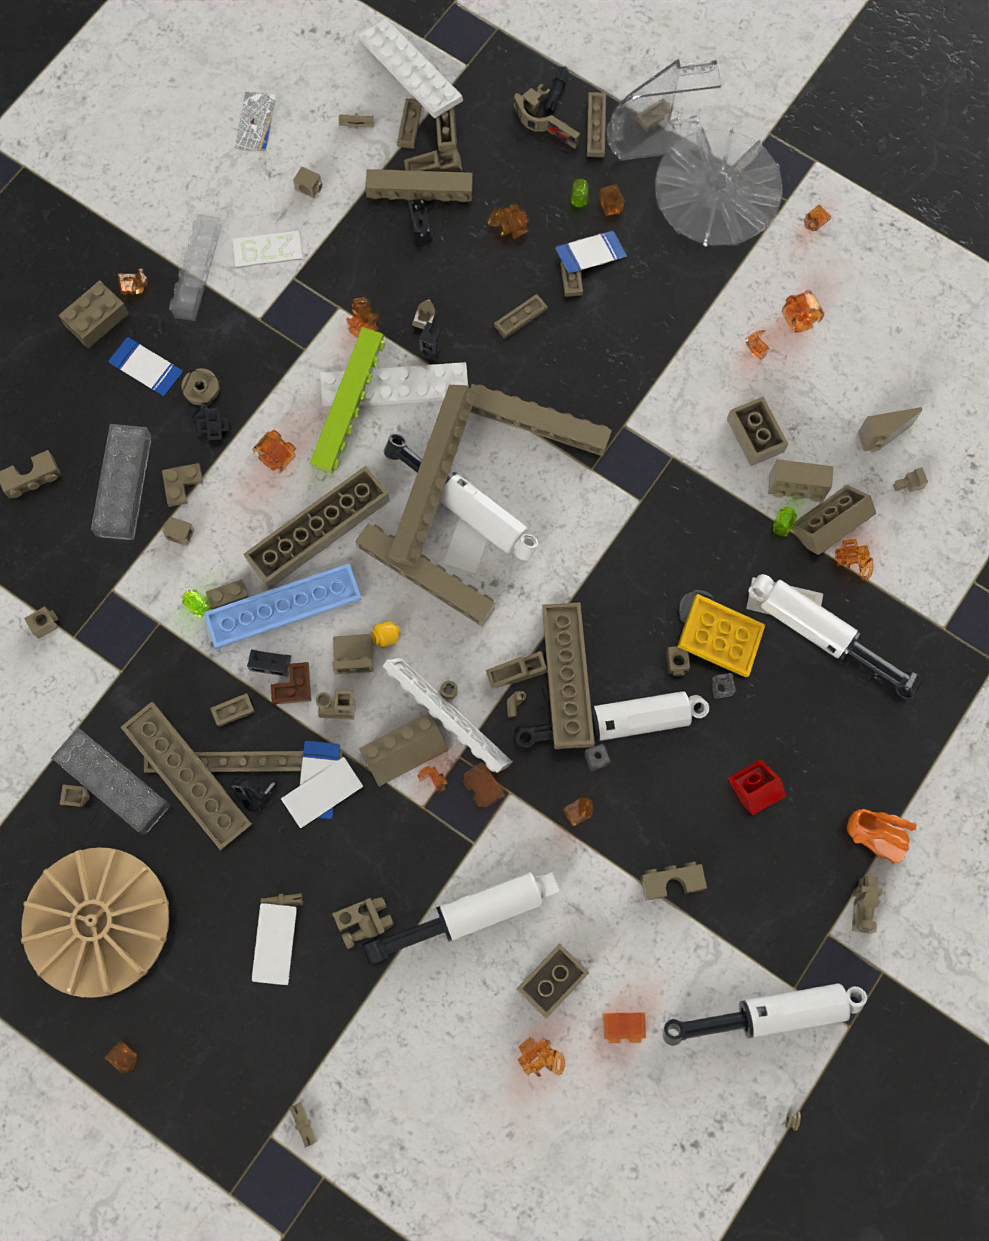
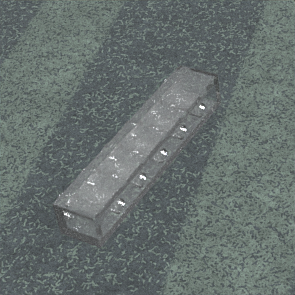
[170,214,221,321]

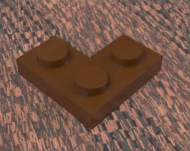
[271,662,312,705]

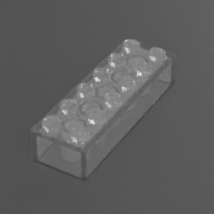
[91,424,152,540]
[51,728,171,836]

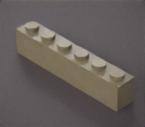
[365,169,472,202]

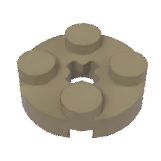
[181,368,219,406]

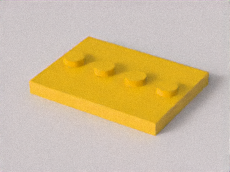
[677,594,765,677]

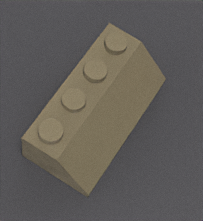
[790,485,877,555]
[359,712,448,787]

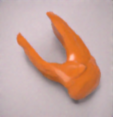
[847,809,917,864]

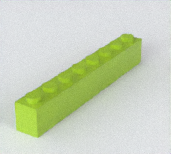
[310,327,386,474]

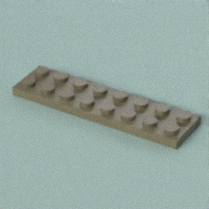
[542,603,594,749]
[121,702,252,850]

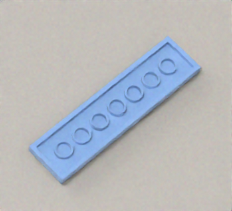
[204,563,362,649]

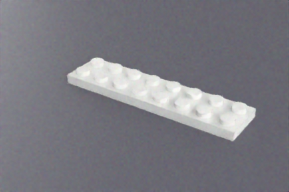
[359,18,463,118]
[321,362,468,409]
[383,658,513,773]

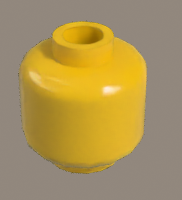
[371,620,401,648]

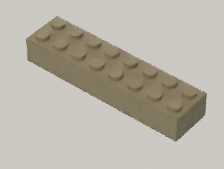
[243,466,390,589]

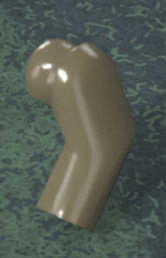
[507,691,526,718]

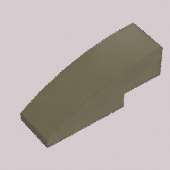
[404,149,462,172]
[486,651,548,689]

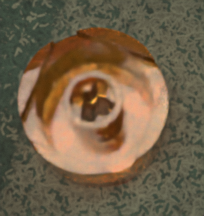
[782,290,824,333]
[252,430,296,474]

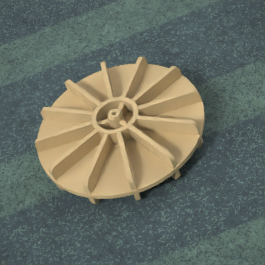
[21,848,169,998]

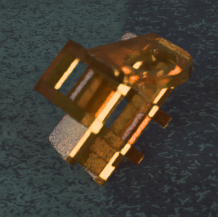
[489,204,529,239]
[346,298,379,339]
[835,539,873,581]
[517,1037,565,1077]

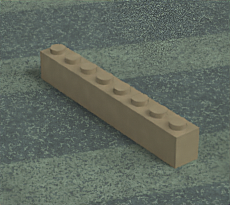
[470,384,612,456]
[355,523,495,627]

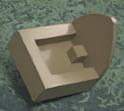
[412,300,435,329]
[60,785,90,807]

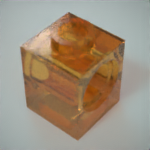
[599,184,624,216]

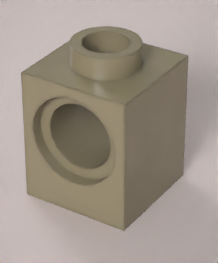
[293,166,323,198]
[162,517,195,546]
[24,606,59,639]
[666,647,690,677]

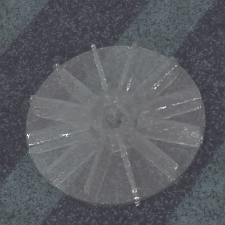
[655,127,782,247]

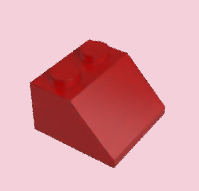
[728,760,786,815]

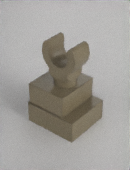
[522,84,550,115]
[893,467,928,492]

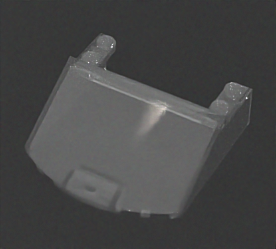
[607,59,722,160]

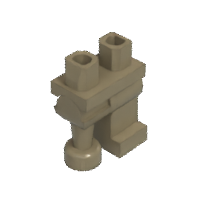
[316,690,356,720]
[852,876,883,934]
[332,897,394,949]

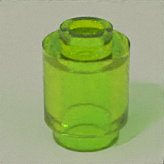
[571,179,589,207]
[773,507,797,536]
[182,589,211,617]

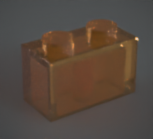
[462,762,505,810]
[602,1012,646,1043]

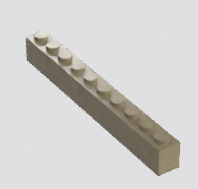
[388,384,477,566]

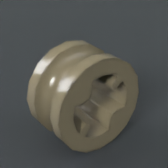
[440,681,458,699]
[785,1109,801,1131]

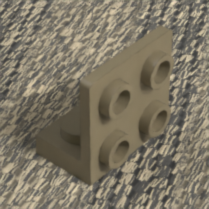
[333,634,374,675]

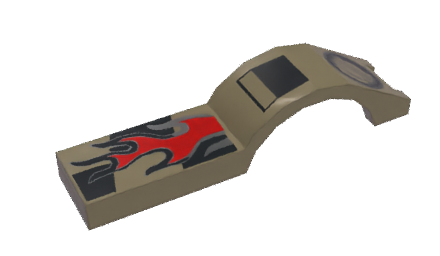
[514,93,580,148]

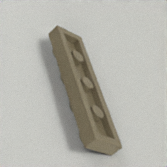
[587,92,606,157]

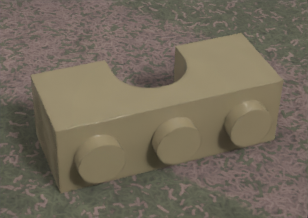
[0,450,62,499]
[641,862,707,901]

